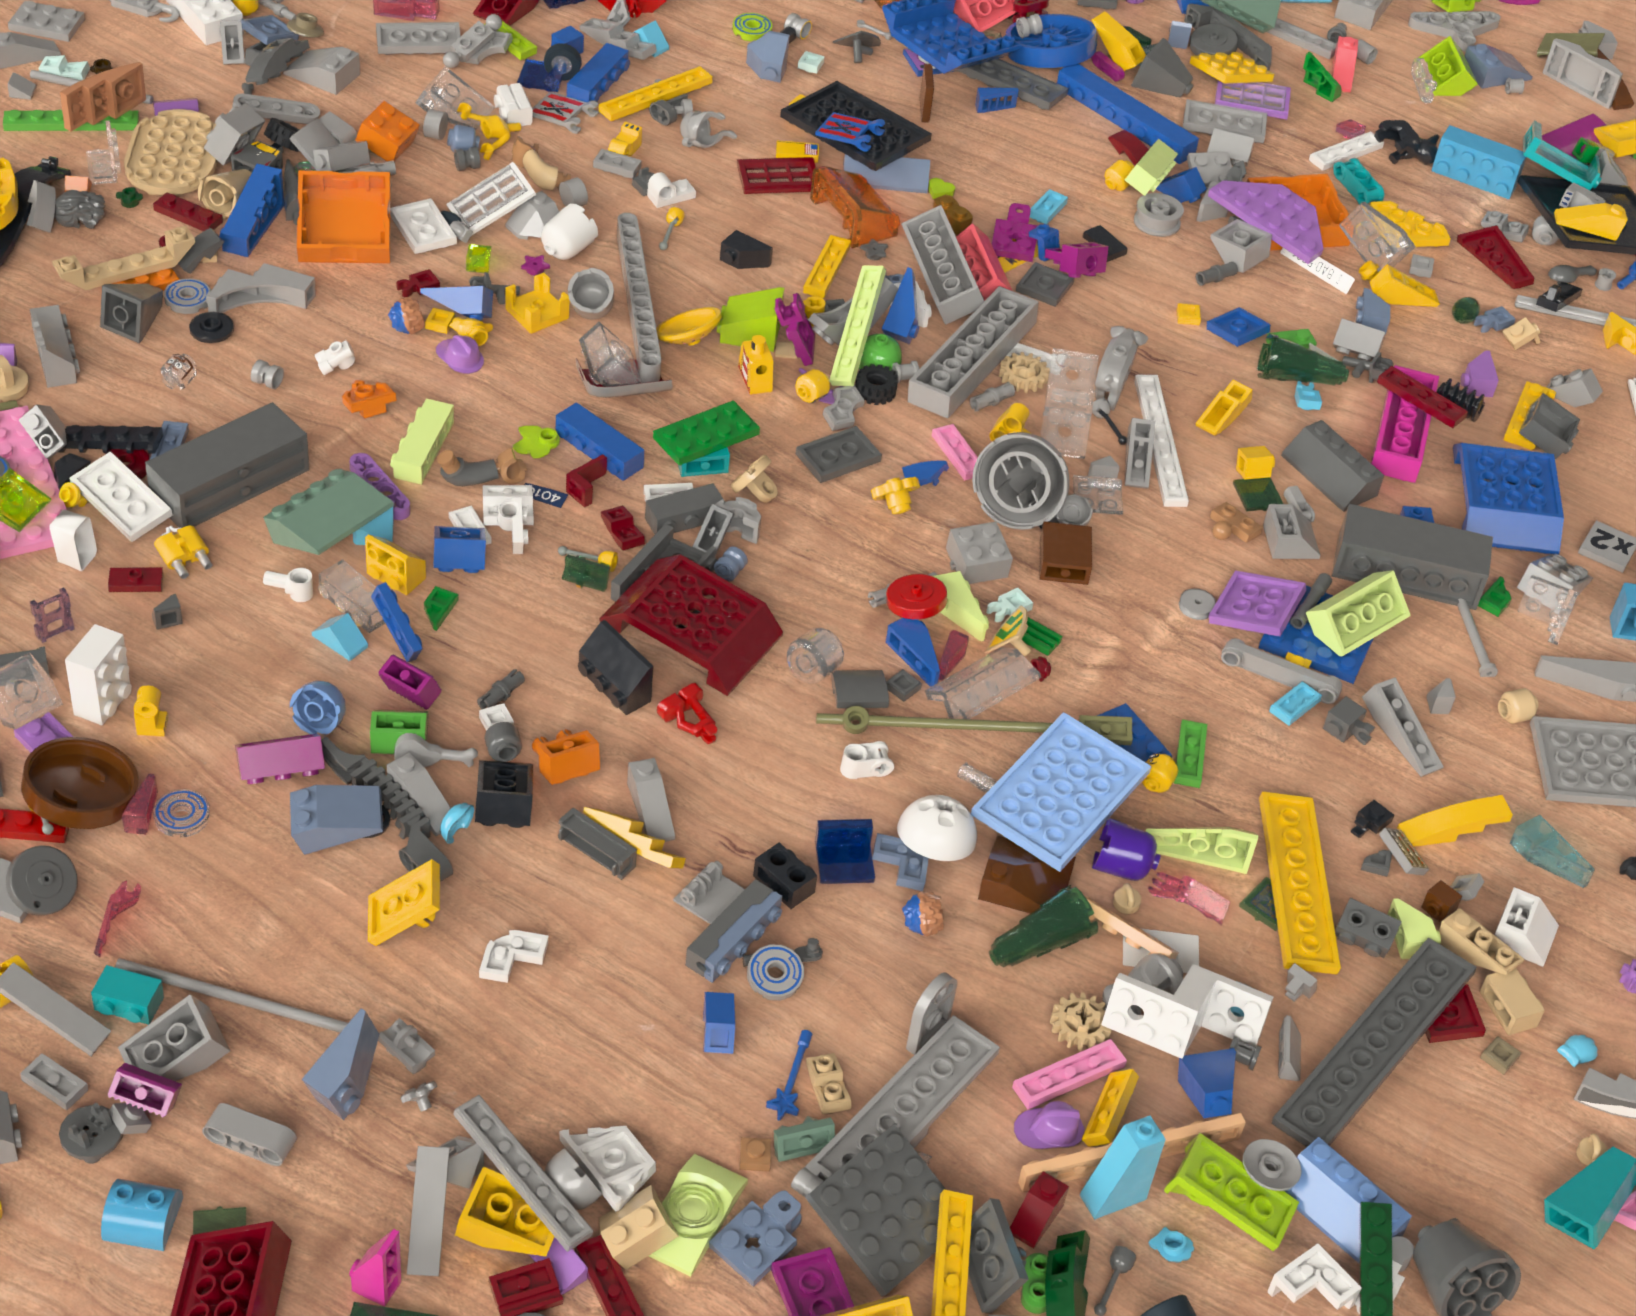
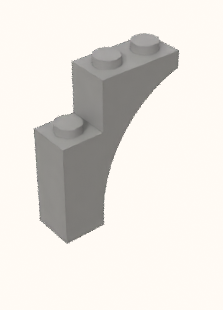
[206,263,316,313]
[808,277,898,346]

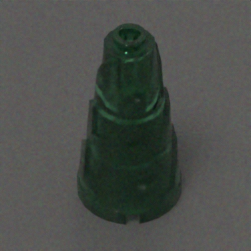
[1257,334,1349,386]
[989,885,1098,968]

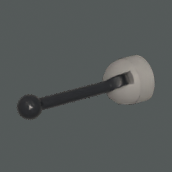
[1090,398,1127,445]

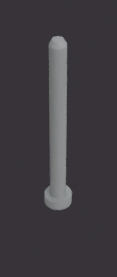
[1457,599,1498,677]

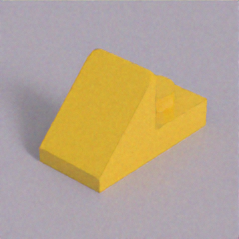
[1603,312,1636,355]

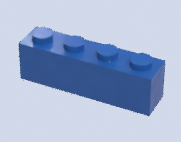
[567,43,630,102]
[555,402,645,481]

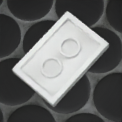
[390,198,457,254]

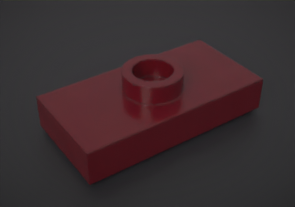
[108,567,163,592]

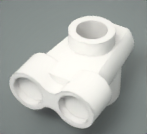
[315,340,355,375]

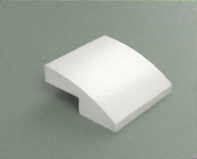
[483,485,534,525]

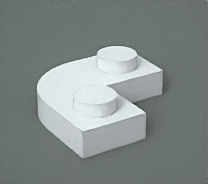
[479,930,549,983]

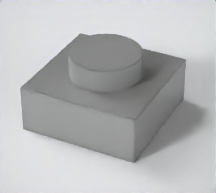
[1409,254,1434,278]
[1450,873,1484,901]
[108,1103,152,1134]

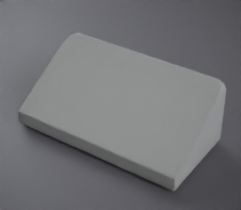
[1278,1015,1301,1081]

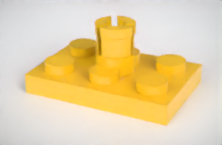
[368,859,440,946]

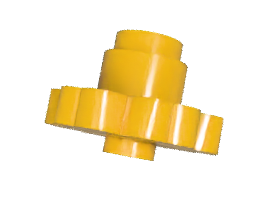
[871,477,920,515]

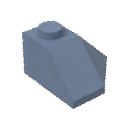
[746,31,790,83]

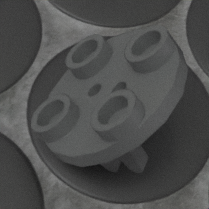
[59,1102,123,1164]

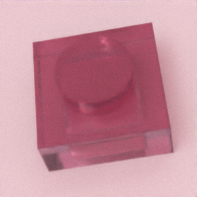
[1336,119,1366,139]

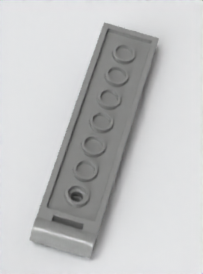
[791,1015,1000,1197]

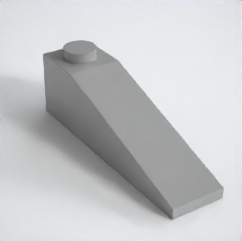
[1534,655,1636,702]
[1362,677,1444,777]

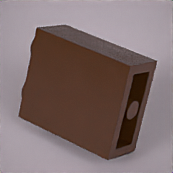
[1039,521,1092,585]

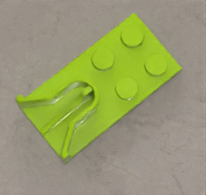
[1164,1133,1299,1251]

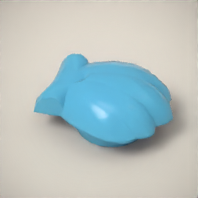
[1557,1034,1598,1067]
[1148,1227,1194,1263]

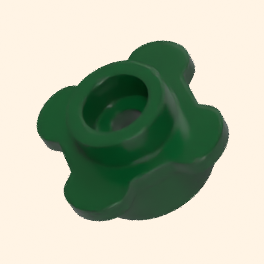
[116,187,143,208]

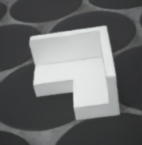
[1268,1244,1362,1310]

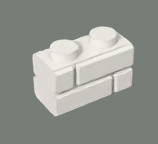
[494,83,533,126]

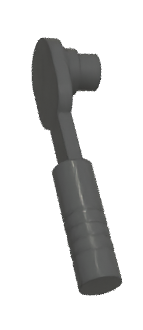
[742,938,823,967]

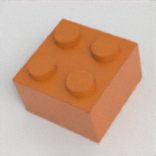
[355,101,420,162]

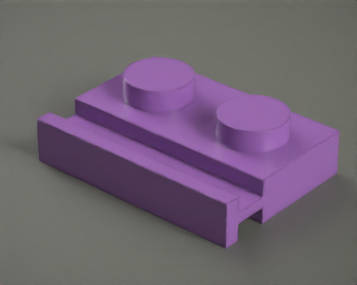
[14,711,73,753]

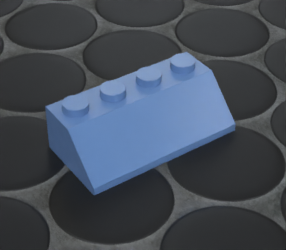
[1284,1137,1412,1264]

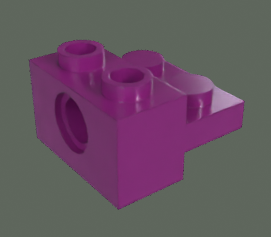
[1045,242,1109,278]

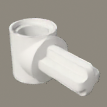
[263,568,313,602]

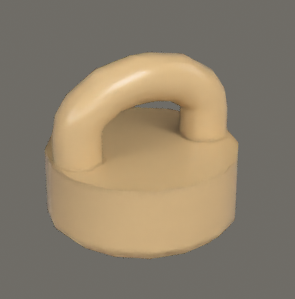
[1113,883,1141,914]
[1576,1134,1608,1166]

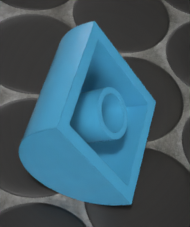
[101,1179,183,1251]

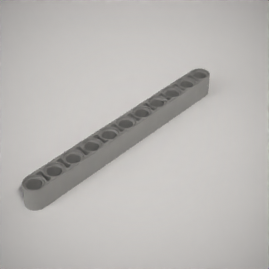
[617,213,661,383]

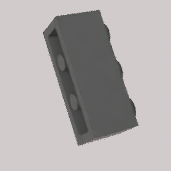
[645,483,725,534]

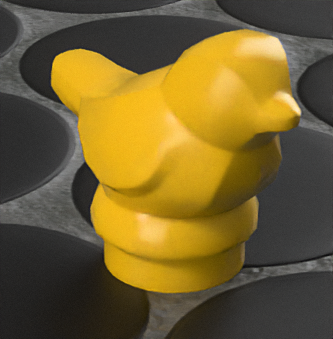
[449,317,493,346]

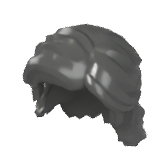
[54,190,105,229]

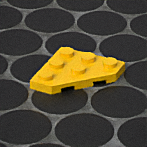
[1369,201,1451,248]

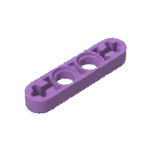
[349,453,410,520]

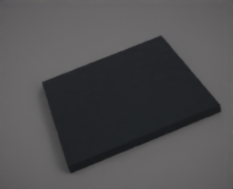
[1517,175,1636,255]

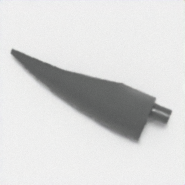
[284,159,299,225]

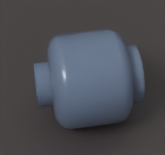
[447,125,480,152]

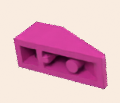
[349,1229,401,1307]

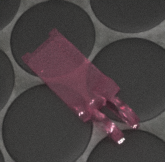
[1148,872,1231,926]
[94,880,141,957]

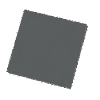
[1016,262,1075,307]

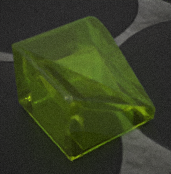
[466,244,492,273]

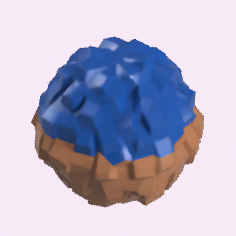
[388,297,425,334]
[902,891,944,937]

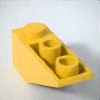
[1092,11,1146,71]

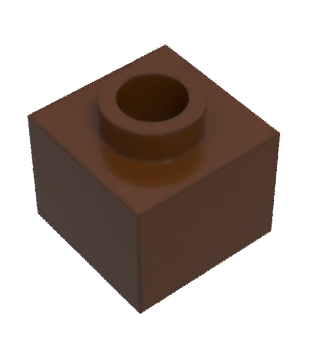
[1421,880,1462,923]

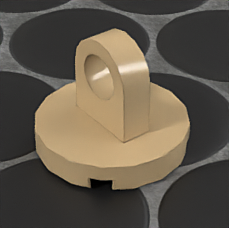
[0,355,29,402]
[730,455,778,503]

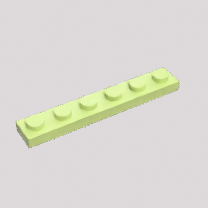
[829,266,886,386]

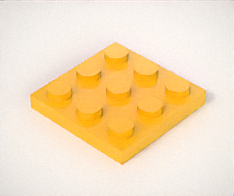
[1189,52,1274,84]

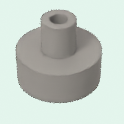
[674,99,693,119]

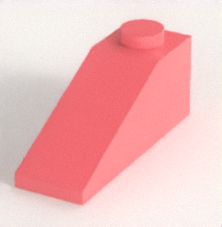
[1332,36,1358,93]

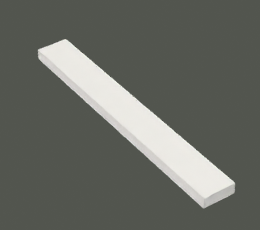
[1134,375,1189,507]

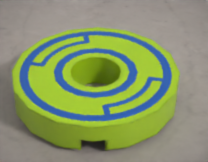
[732,13,773,42]

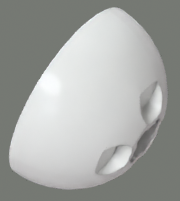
[897,795,977,861]

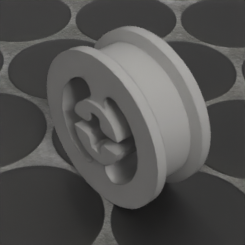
[1134,193,1184,237]

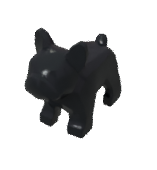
[1374,120,1439,165]

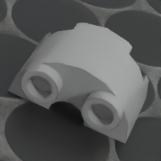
[715,497,761,544]

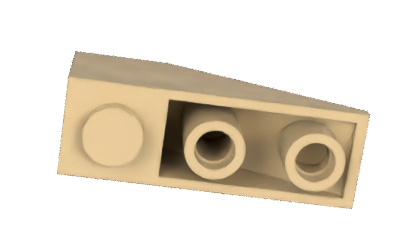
[1439,908,1524,975]

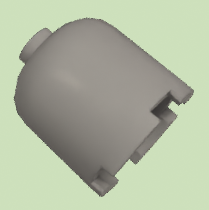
[568,268,614,320]

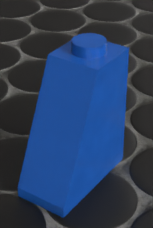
[1178,1048,1236,1118]

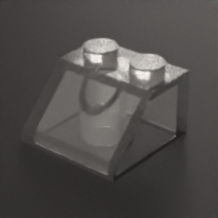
[0,653,63,730]

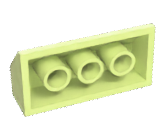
[1306,570,1411,656]

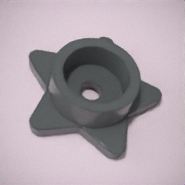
[860,239,888,260]

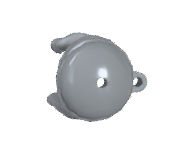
[680,111,737,148]

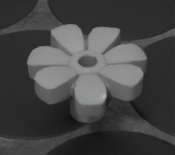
[400,1081,437,1112]

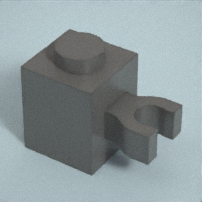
[1323,696,1375,745]

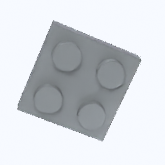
[1187,152,1232,193]

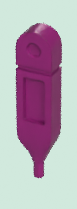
[1091,51,1125,82]

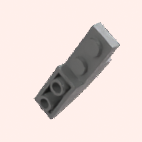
[245,38,310,85]

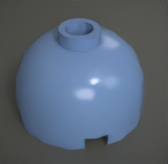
[290,680,346,735]

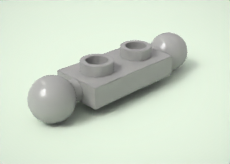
[443,14,502,68]

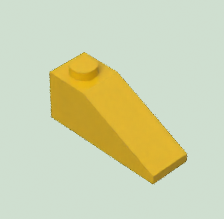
[1554,203,1628,241]
[1370,264,1440,307]

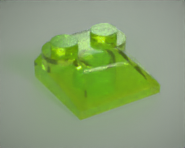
[0,468,51,532]

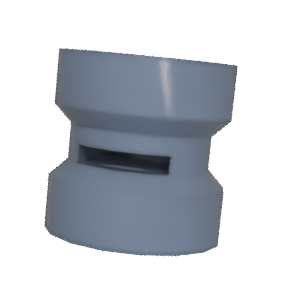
[714,547,748,581]

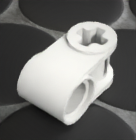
[840,741,894,779]

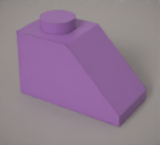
[1461,351,1499,397]

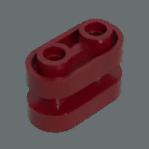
[1013,0,1049,23]

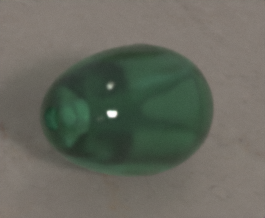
[1452,297,1480,324]

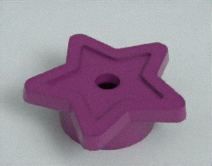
[521,255,550,276]

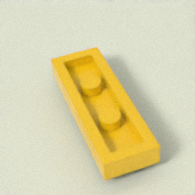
[1082,1069,1139,1147]

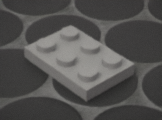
[8,1,85,42]

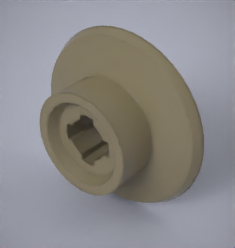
[287,13,324,37]

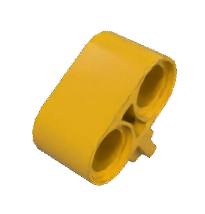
[989,403,1031,441]

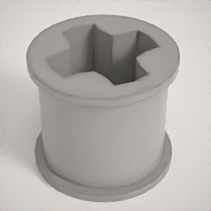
[1505,78,1524,94]
[1595,268,1616,291]

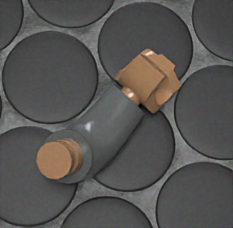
[437,448,528,487]

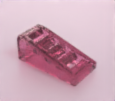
[939,630,969,681]
[122,774,158,835]

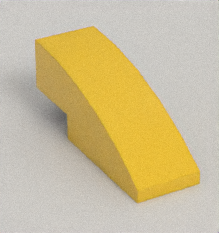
[1196,380,1253,436]

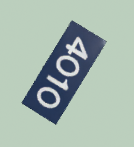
[524,483,568,508]

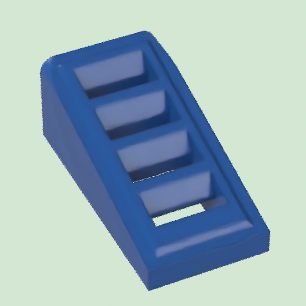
[975,88,1019,113]

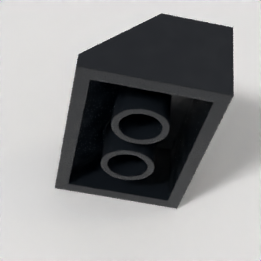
[578,620,654,715]

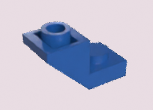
[703,992,735,1054]

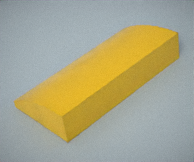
[1594,119,1636,157]

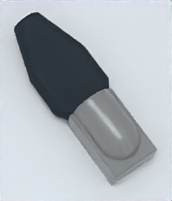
[441,211,473,243]

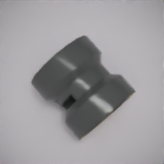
[454,146,480,171]

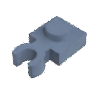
[1473,306,1516,333]

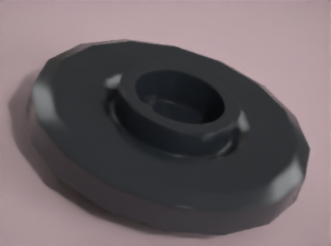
[189,312,234,343]

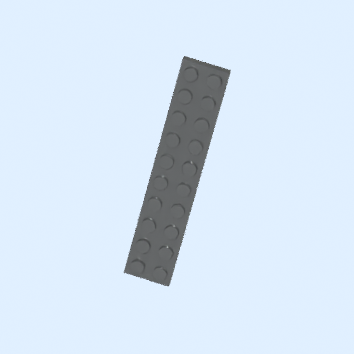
[1271,938,1477,1147]

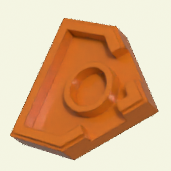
[342,380,397,419]

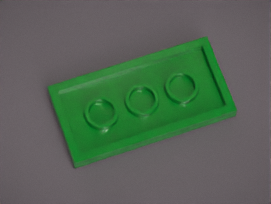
[653,400,760,466]

